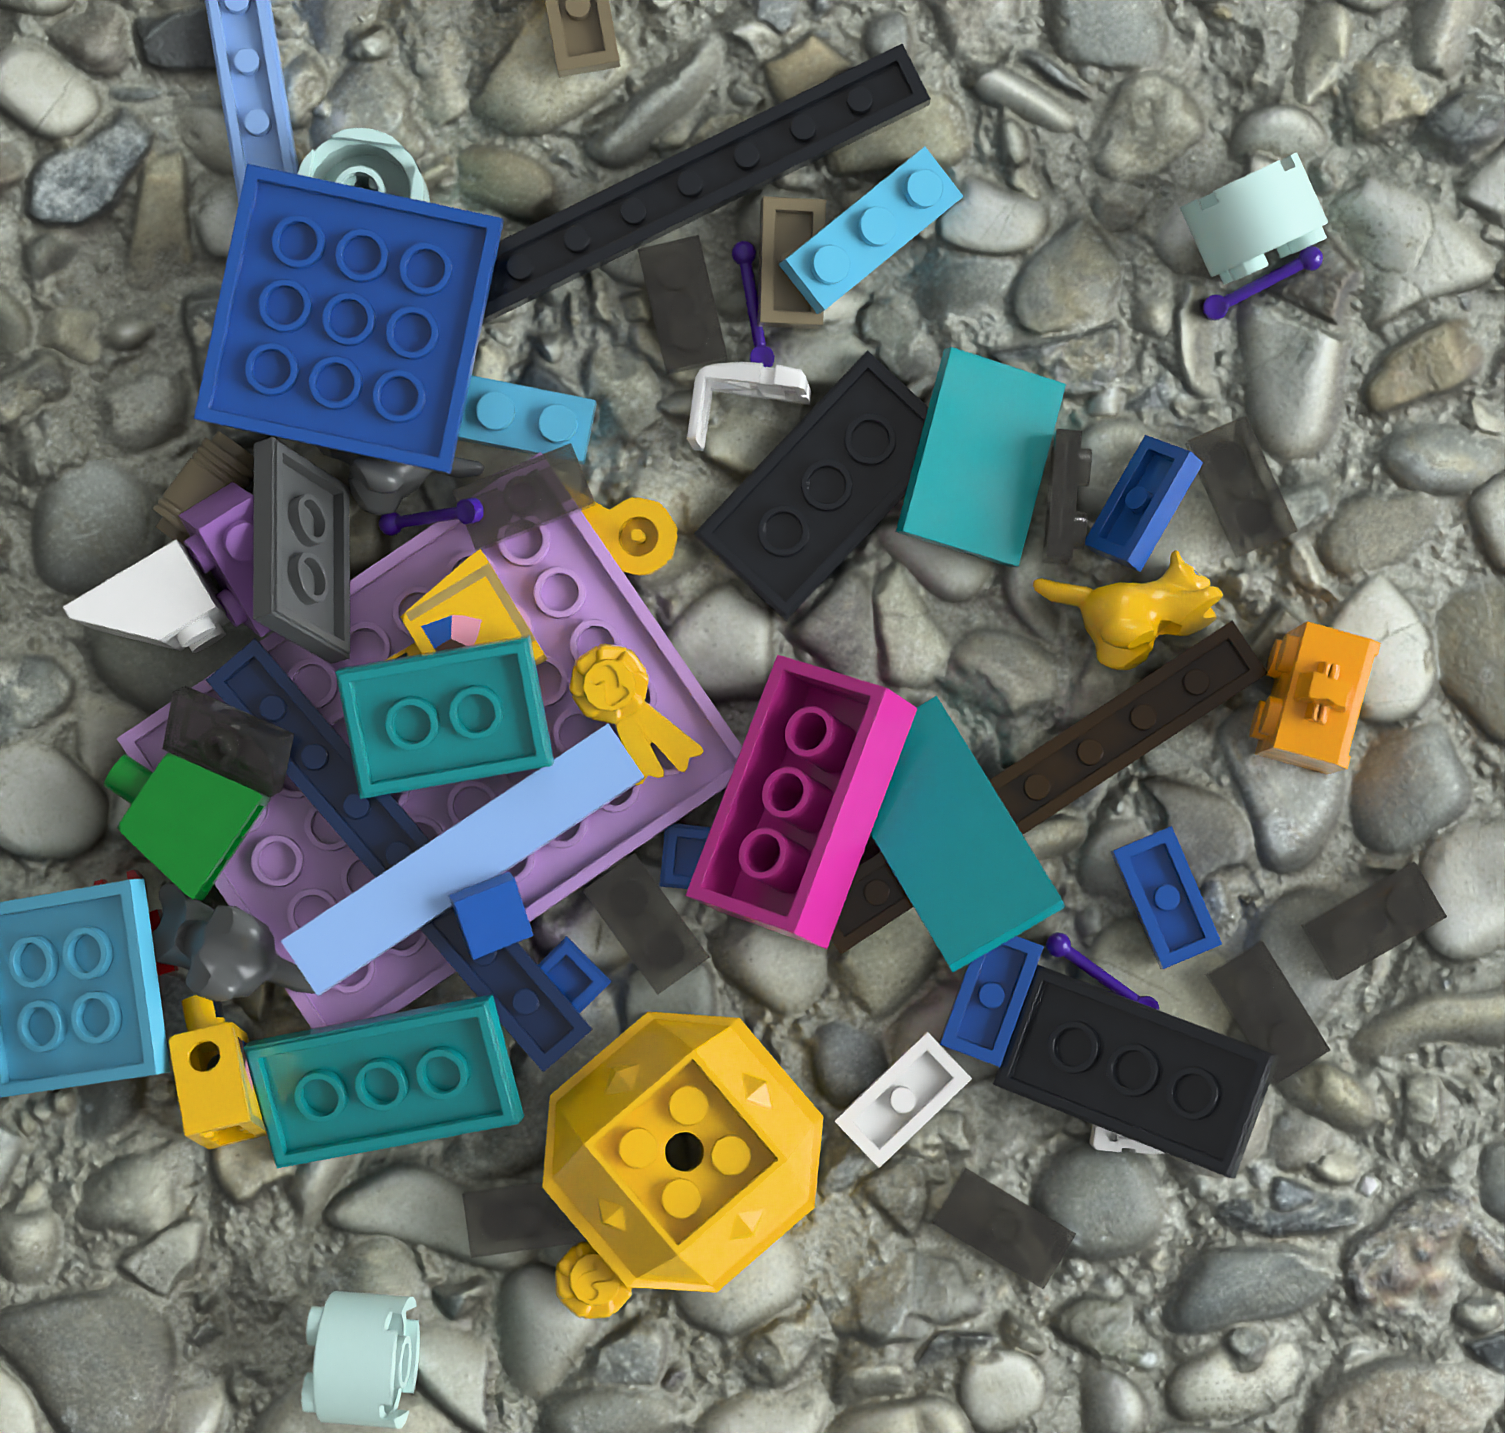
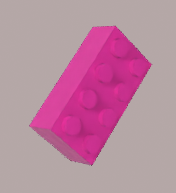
[685,654,918,949]

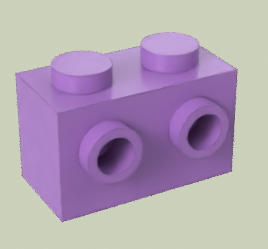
[178,482,272,637]

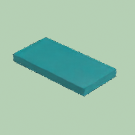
[870,696,1065,973]
[244,994,524,1168]

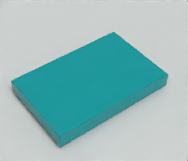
[896,347,1066,567]
[335,635,554,799]

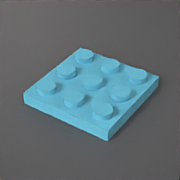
[0,879,171,1098]

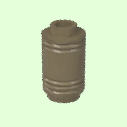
[152,431,254,546]

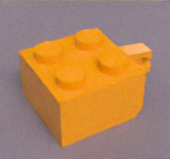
[1249,621,1381,775]

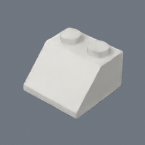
[63,540,230,653]

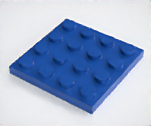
[194,164,504,474]

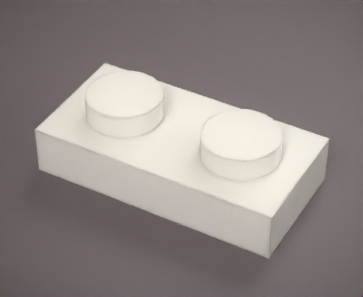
[834,1031,972,1168]

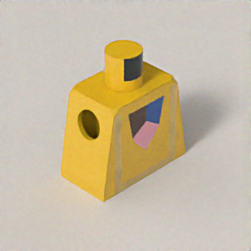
[384,549,548,666]
[169,995,267,1150]

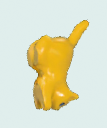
[1033,550,1223,670]

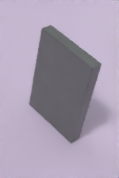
[253,437,350,664]

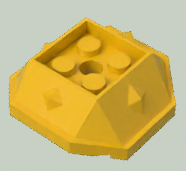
[542,1011,823,1293]

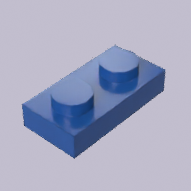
[1083,435,1203,572]
[1110,826,1222,969]
[939,936,1044,1067]

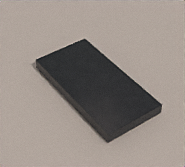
[694,350,928,622]
[993,964,1280,1179]

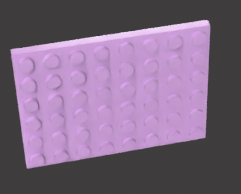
[116,452,742,1029]

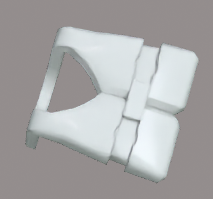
[687,362,811,451]

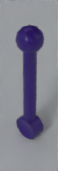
[731,241,775,368]
[1202,246,1323,321]
[379,497,484,536]
[1046,932,1160,1010]

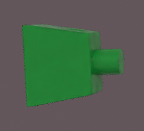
[103,752,271,900]

